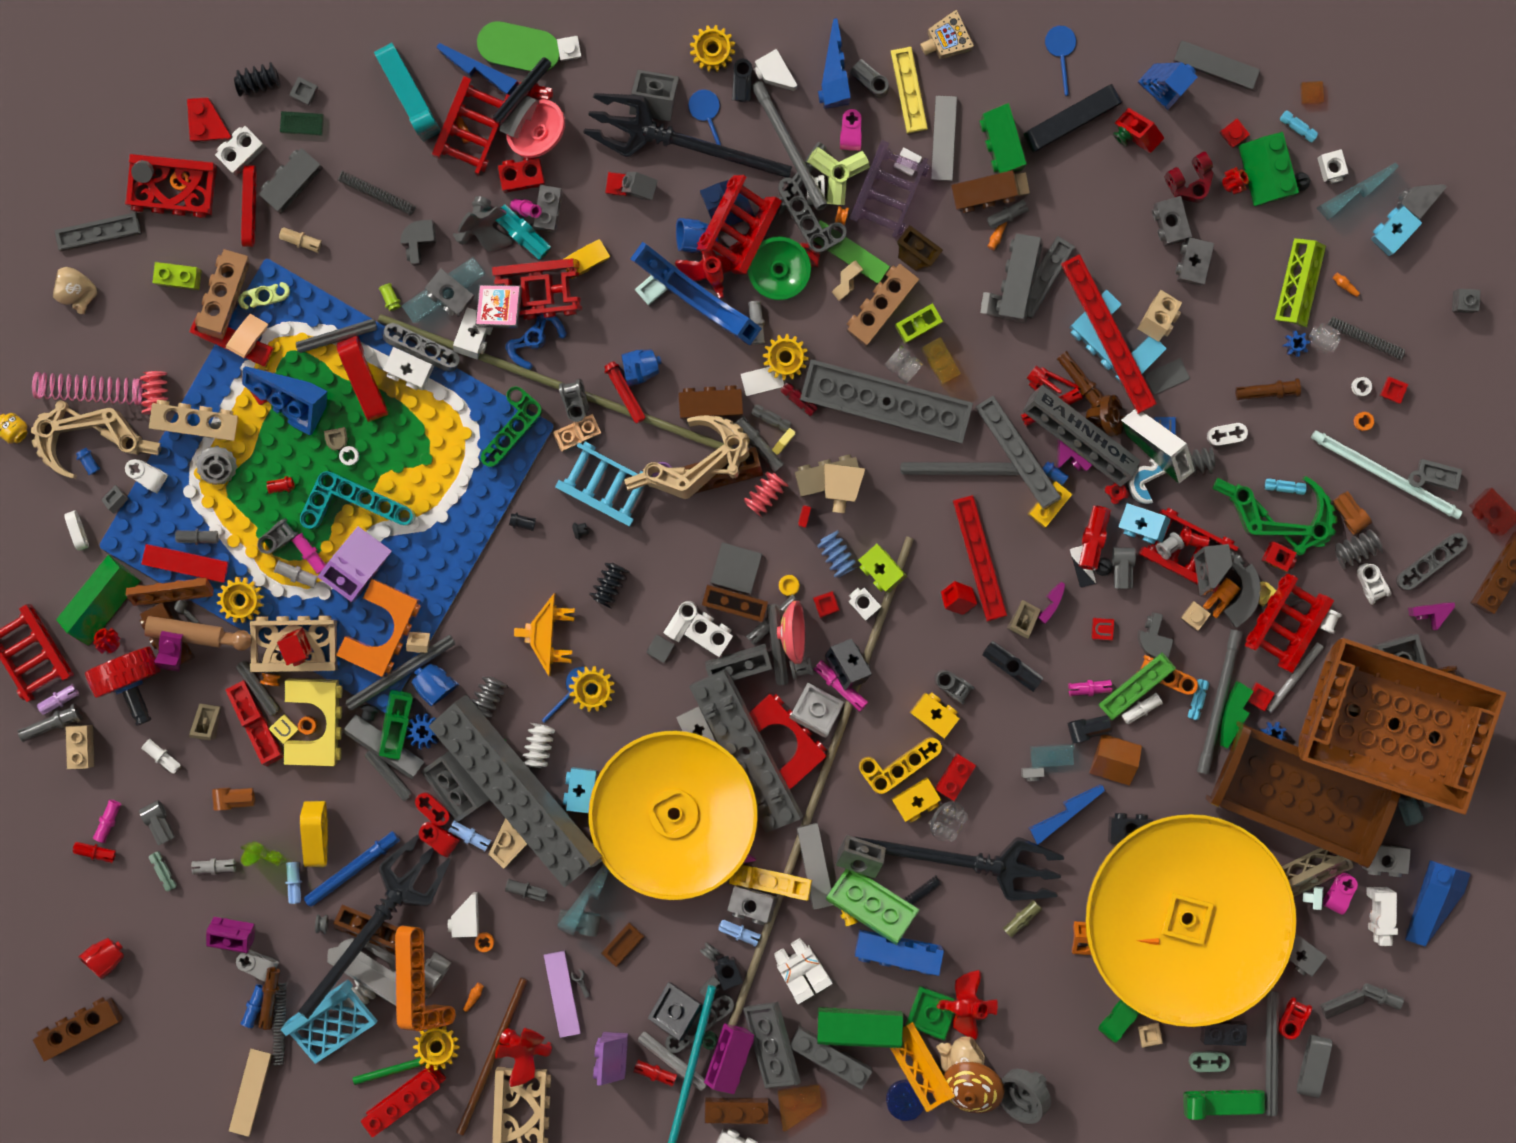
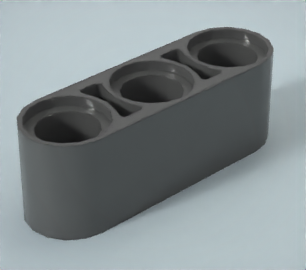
[1297,1034,1332,1098]

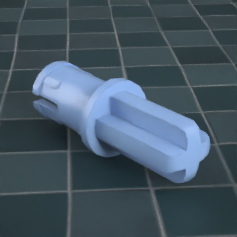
[285,862,302,904]
[718,920,761,947]

